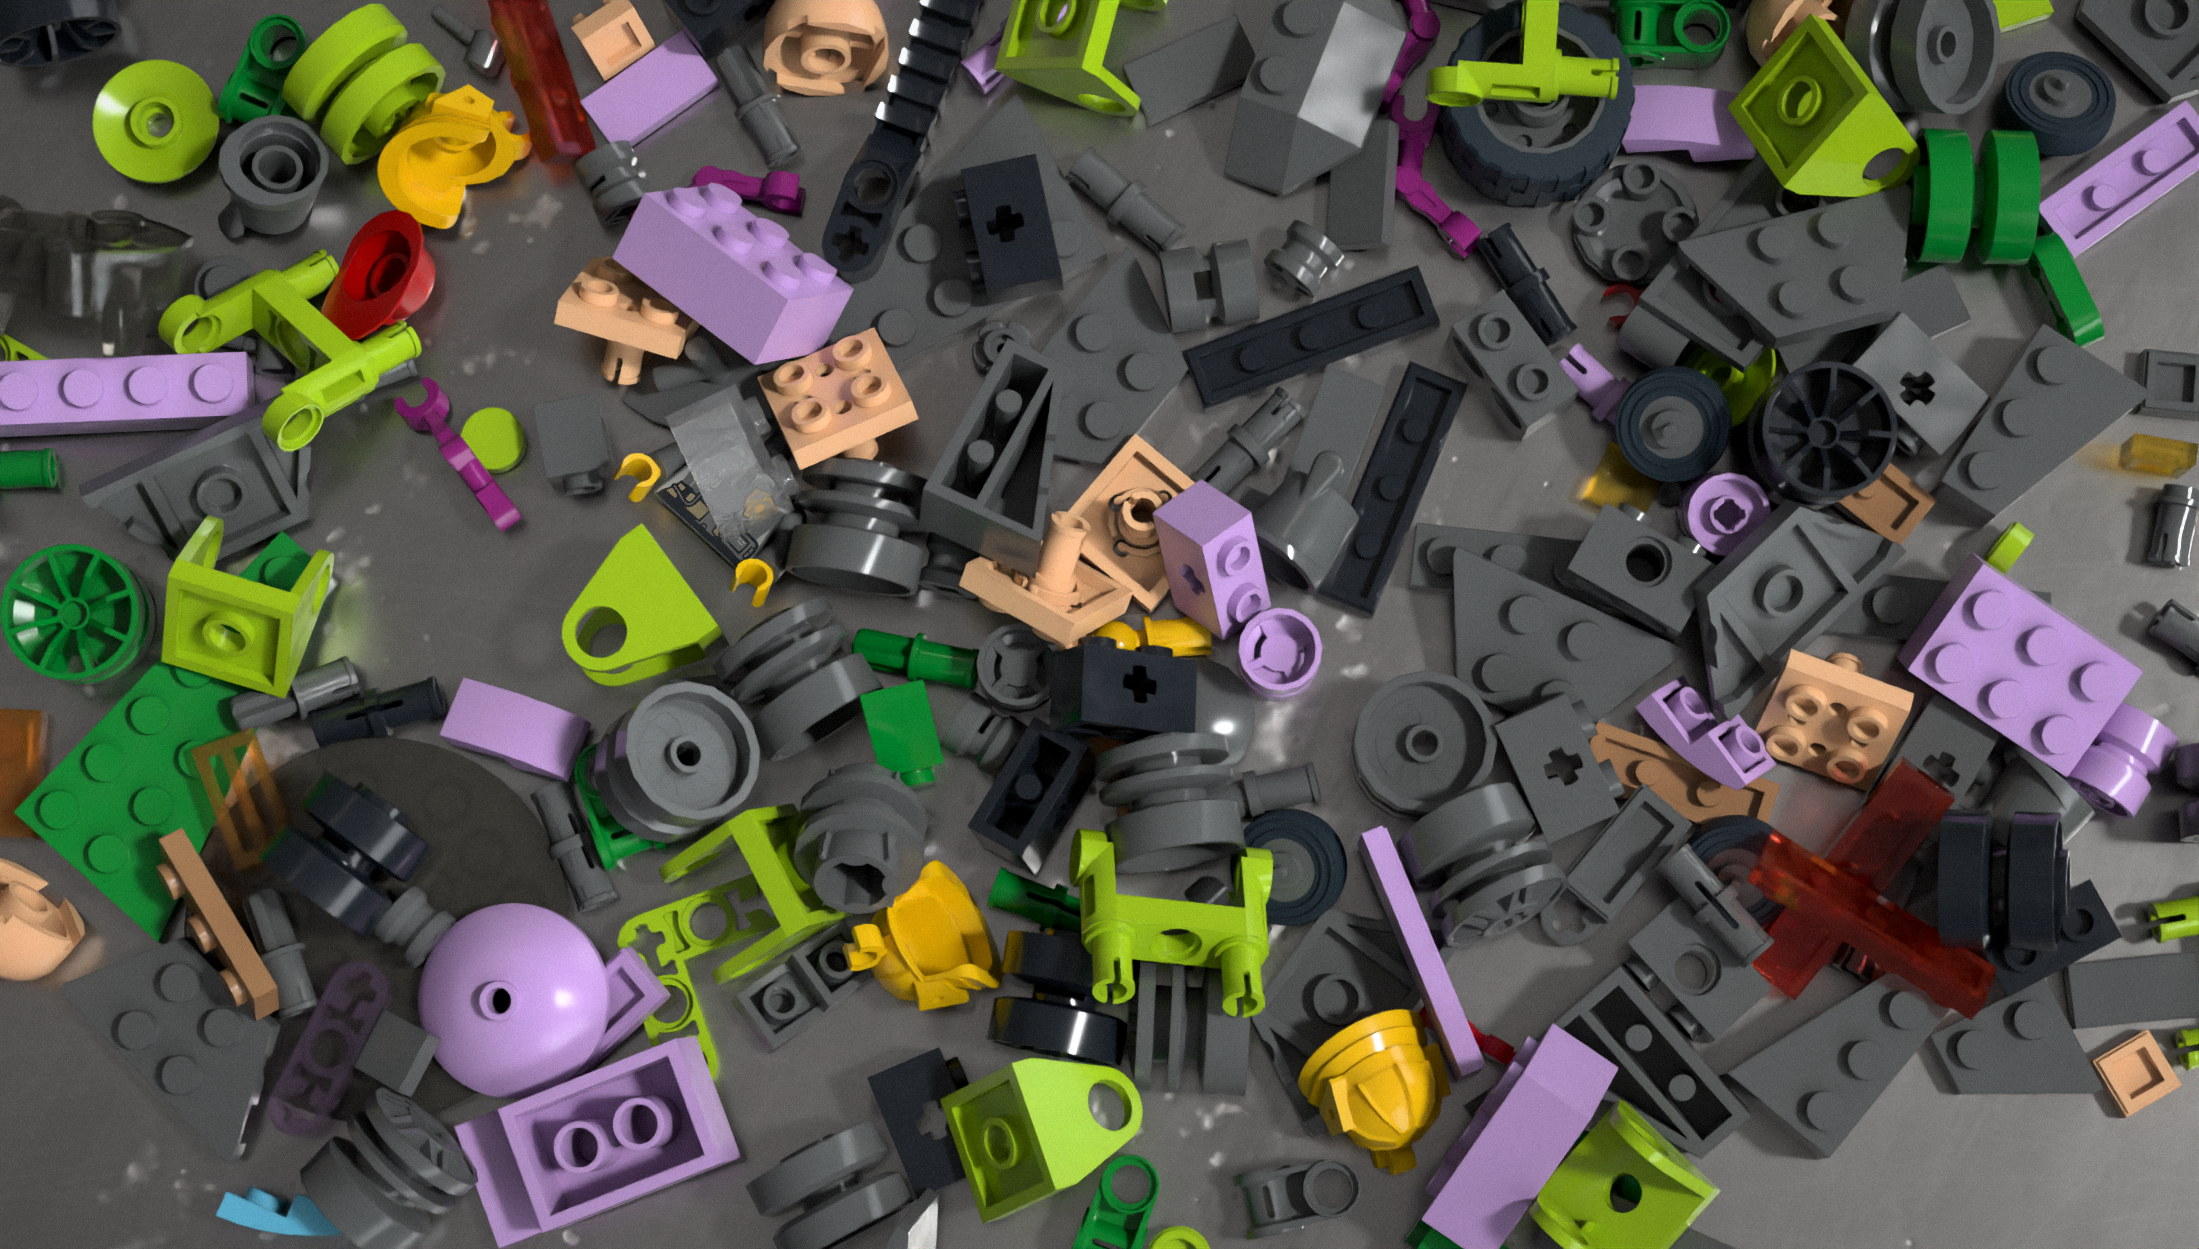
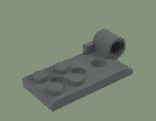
[1615,153,1871,373]

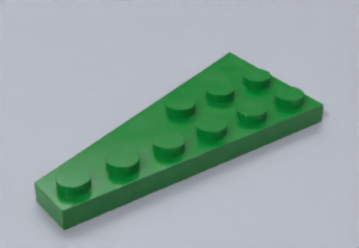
[14,531,312,942]

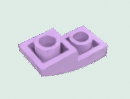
[1622,85,1757,162]
[1635,675,1777,791]
[439,678,591,782]

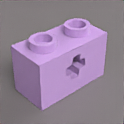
[1152,479,1271,640]

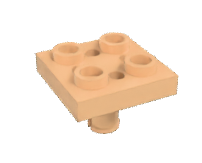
[554,256,701,385]
[757,327,919,470]
[1068,433,1195,614]
[959,511,1134,645]
[1753,649,1914,792]

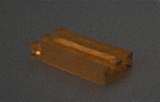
[192,728,289,872]

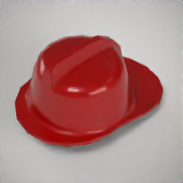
[320,210,436,341]

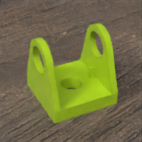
[994,0,1168,117]
[1727,13,1920,197]
[161,515,334,699]
[562,523,729,688]
[658,803,853,985]
[940,1057,1143,1224]
[1528,1099,1720,1249]

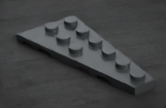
[762,92,1107,433]

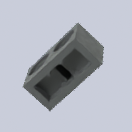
[1446,289,1579,442]

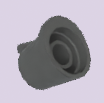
[218,115,329,238]
[1252,450,1359,595]
[1976,742,2096,847]

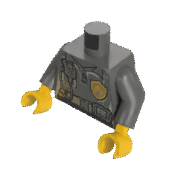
[613,427,807,607]

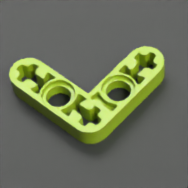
[617,873,781,1082]

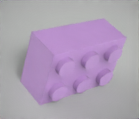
[612,183,854,365]
[1896,552,2144,777]
[1421,1023,1618,1249]
[497,1036,741,1233]

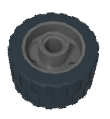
[1438,0,1635,208]

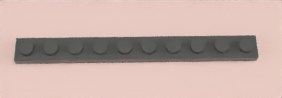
[1409,523,2052,644]

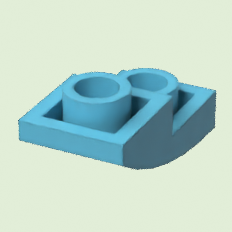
[216,1186,343,1236]

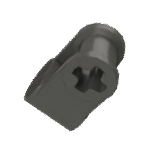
[1233,1159,1361,1241]

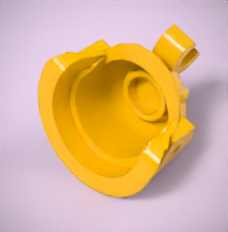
[377,84,535,229]
[843,860,1002,1011]
[1297,1009,1452,1175]

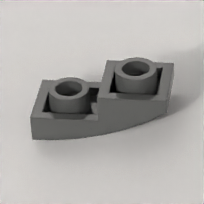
[731,920,874,1053]

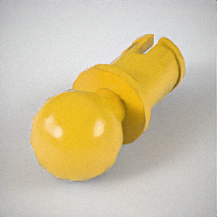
[1091,616,1212,657]

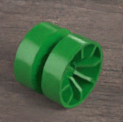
[1905,128,2040,265]
[0,544,156,686]

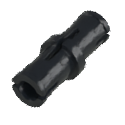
[1475,222,1578,348]
[310,676,446,750]

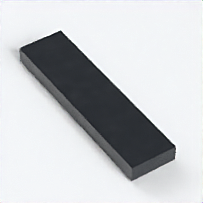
[1182,265,1441,414]
[1314,361,1468,619]

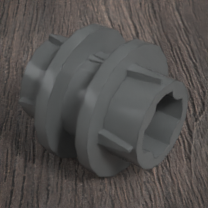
[793,762,928,914]

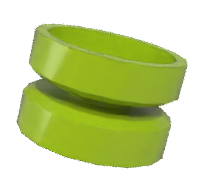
[281,3,446,165]

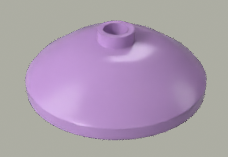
[418,903,610,1098]

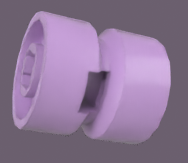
[1677,471,1771,556]
[1236,608,1322,702]
[2060,702,2179,820]

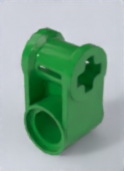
[1609,0,1731,70]
[217,14,314,124]
[574,743,668,871]
[1072,1154,1160,1249]

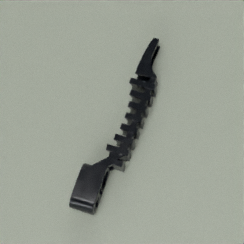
[822,0,986,283]

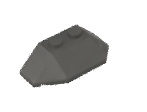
[1224,0,1407,196]

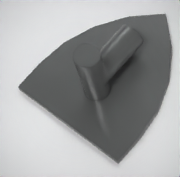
[622,325,773,433]

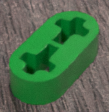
[2025,231,2104,348]

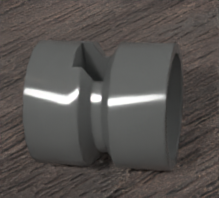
[1159,238,1260,333]
[976,623,1058,717]

